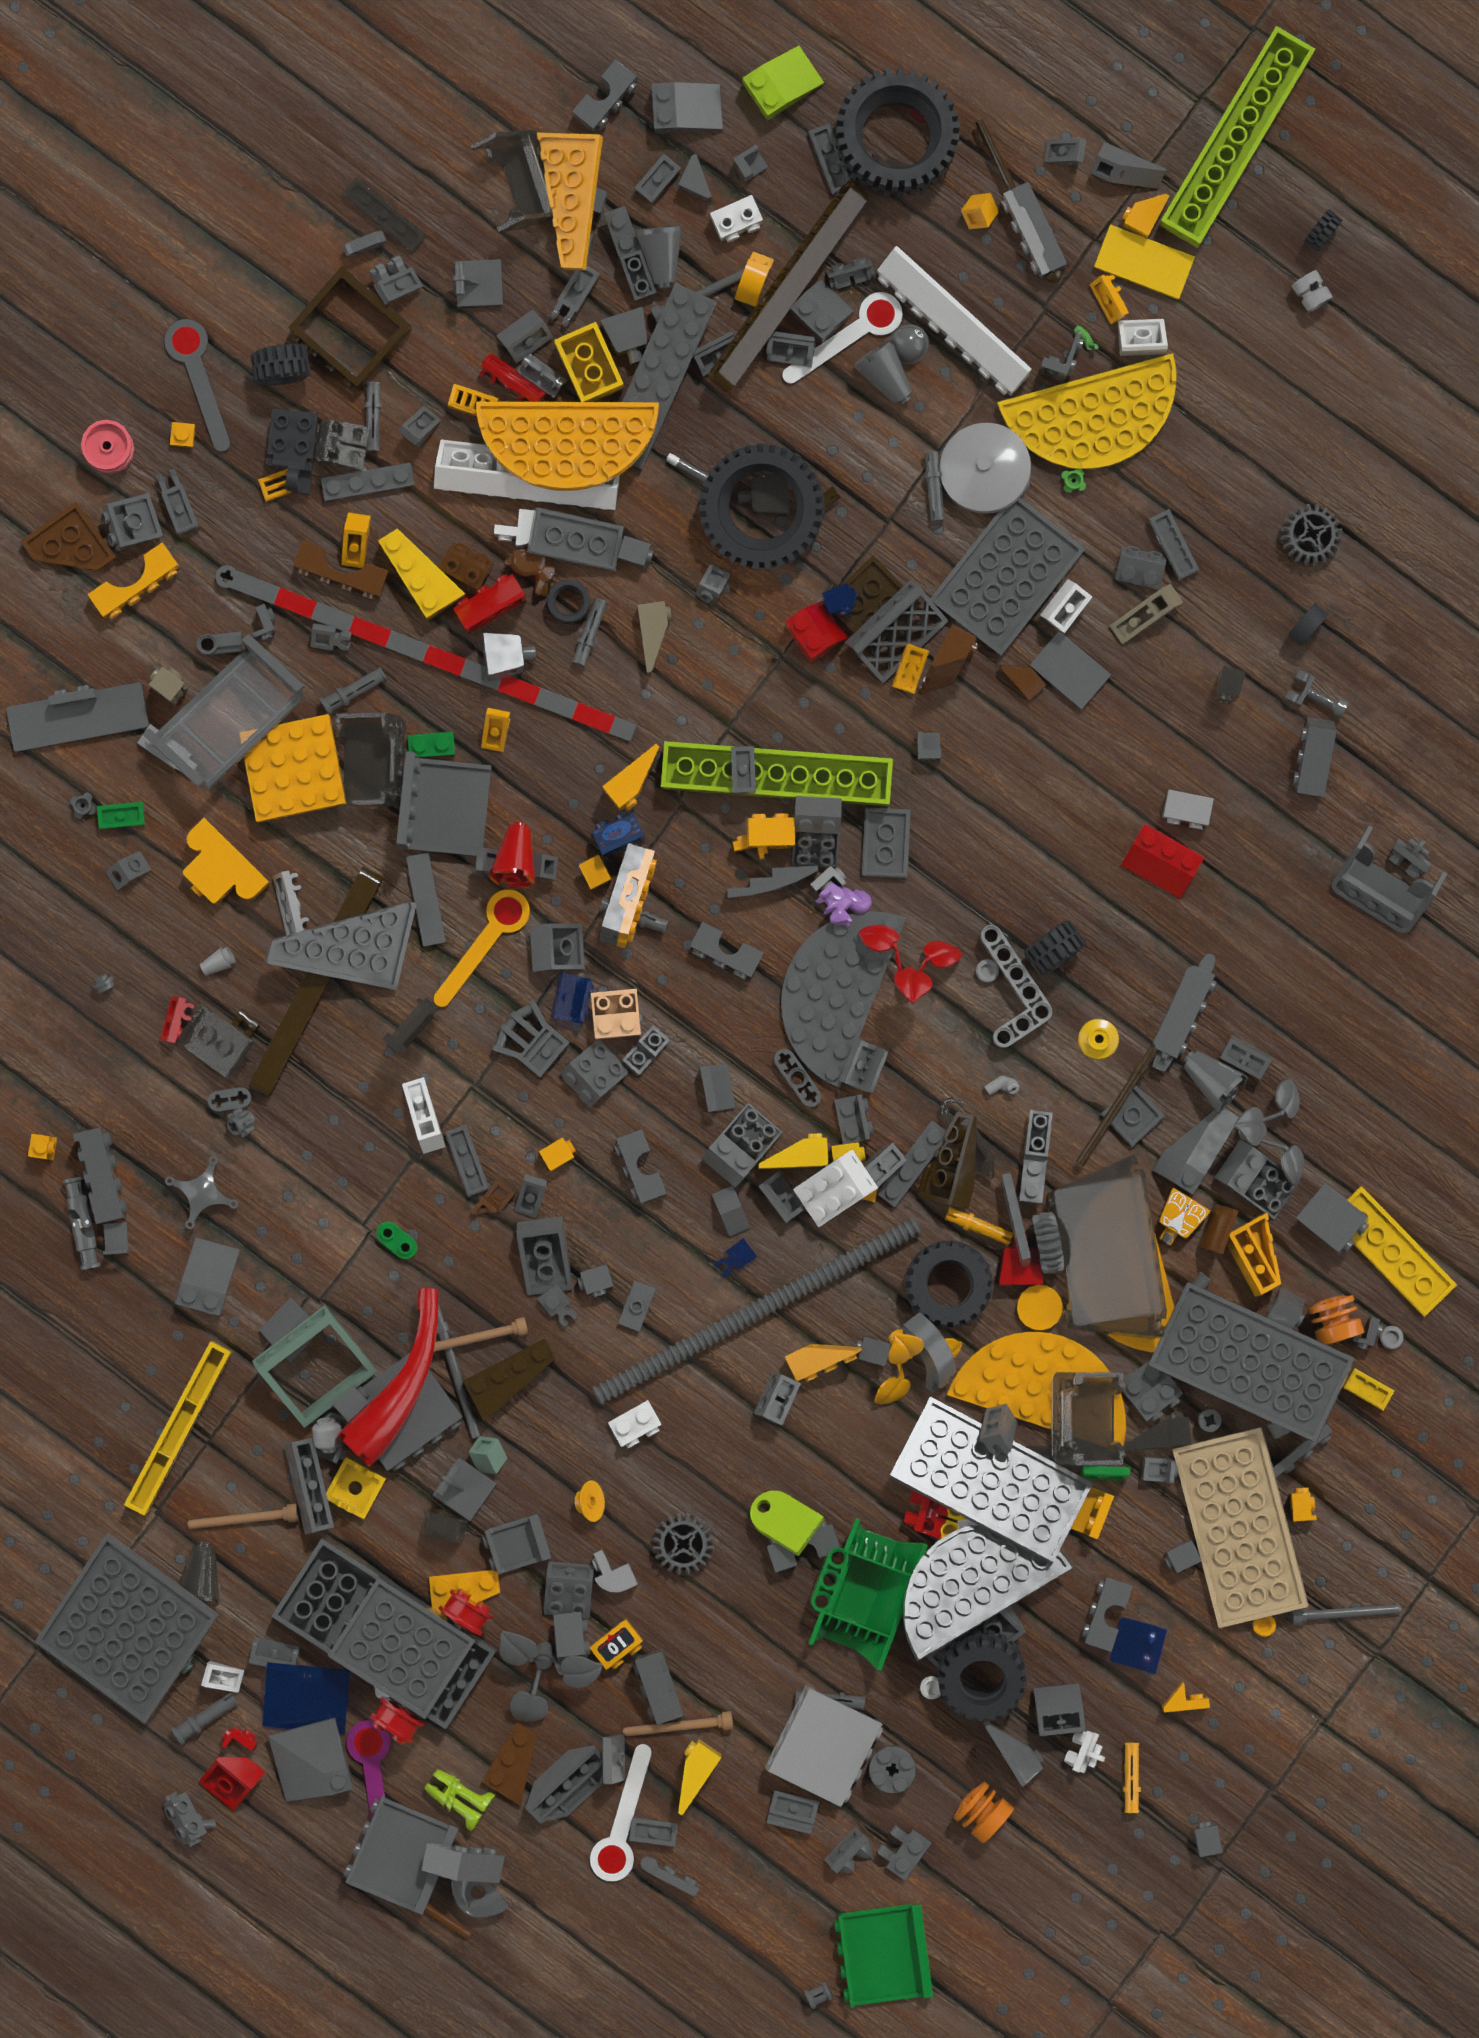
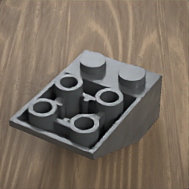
[792,796,842,867]
[701,1103,783,1188]
[1214,1140,1300,1219]

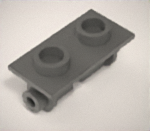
[826,257,875,289]
[517,354,567,398]

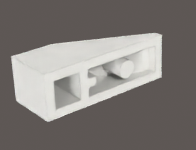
[402,1077,445,1154]

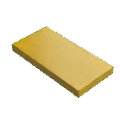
[1094,225,1195,300]

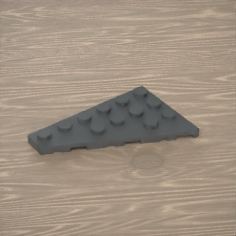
[265,901,417,990]

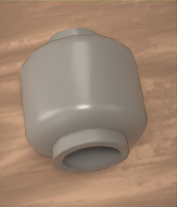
[312,1417,343,1453]

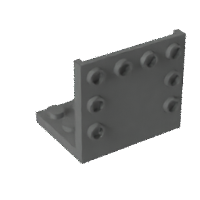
[396,752,491,856]

